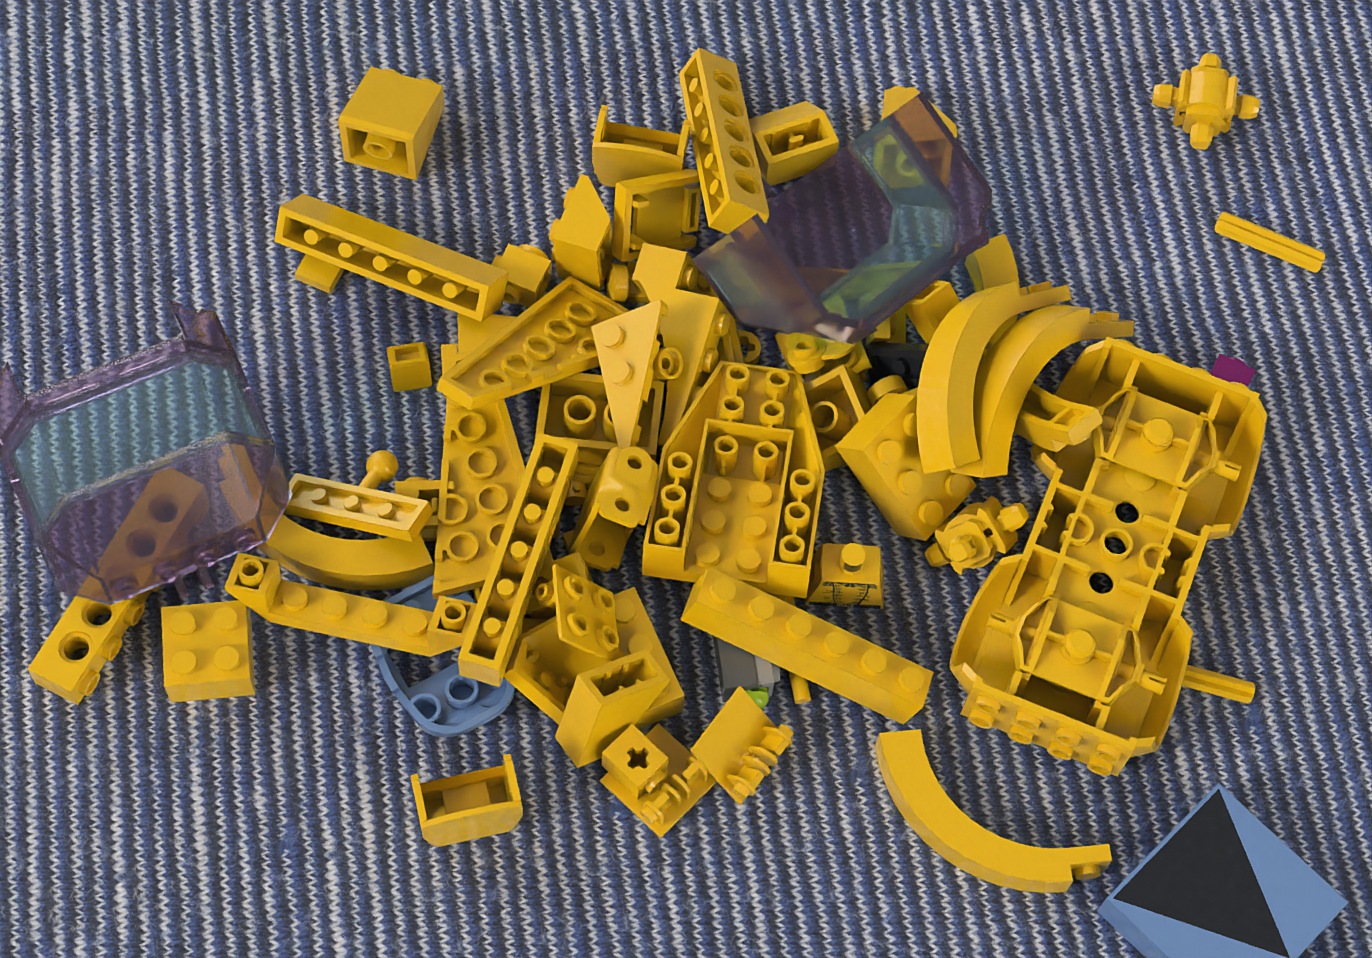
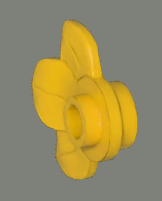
[785,319,857,374]

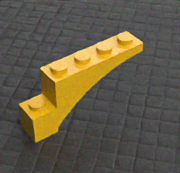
[632,243,730,449]

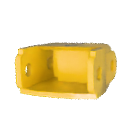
[592,105,691,187]
[568,446,658,572]
[410,754,523,847]

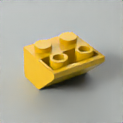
[749,101,839,188]
[549,174,614,290]

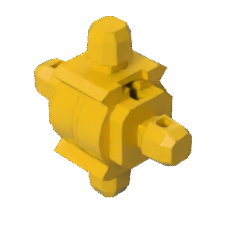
[1152,53,1260,150]
[925,496,1029,575]

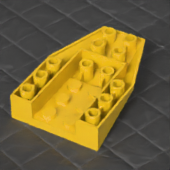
[642,360,825,599]

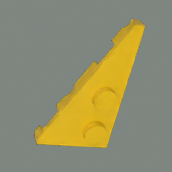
[591,299,668,449]

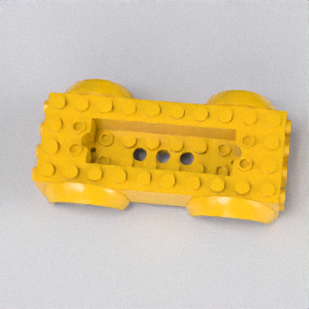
[950,336,1268,776]

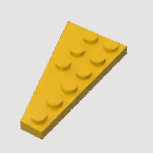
[436,276,663,410]
[432,349,553,600]

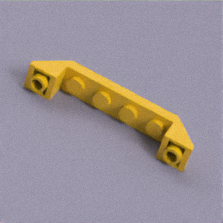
[224,552,477,657]

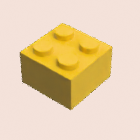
[161,600,255,703]

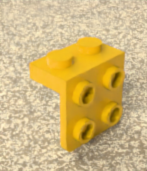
[504,615,625,725]

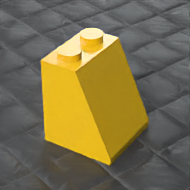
[338,66,445,181]

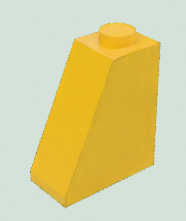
[555,648,670,768]

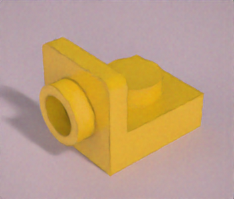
[866,299,906,345]

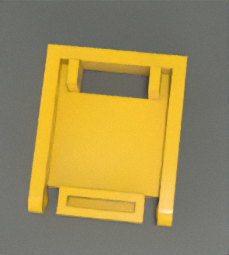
[611,169,701,262]

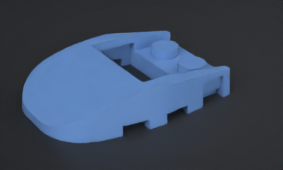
[370,575,515,737]

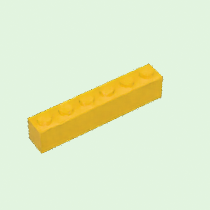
[274,193,509,322]
[680,566,934,724]

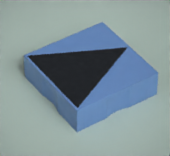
[1097,783,1349,958]

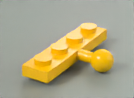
[275,450,433,542]

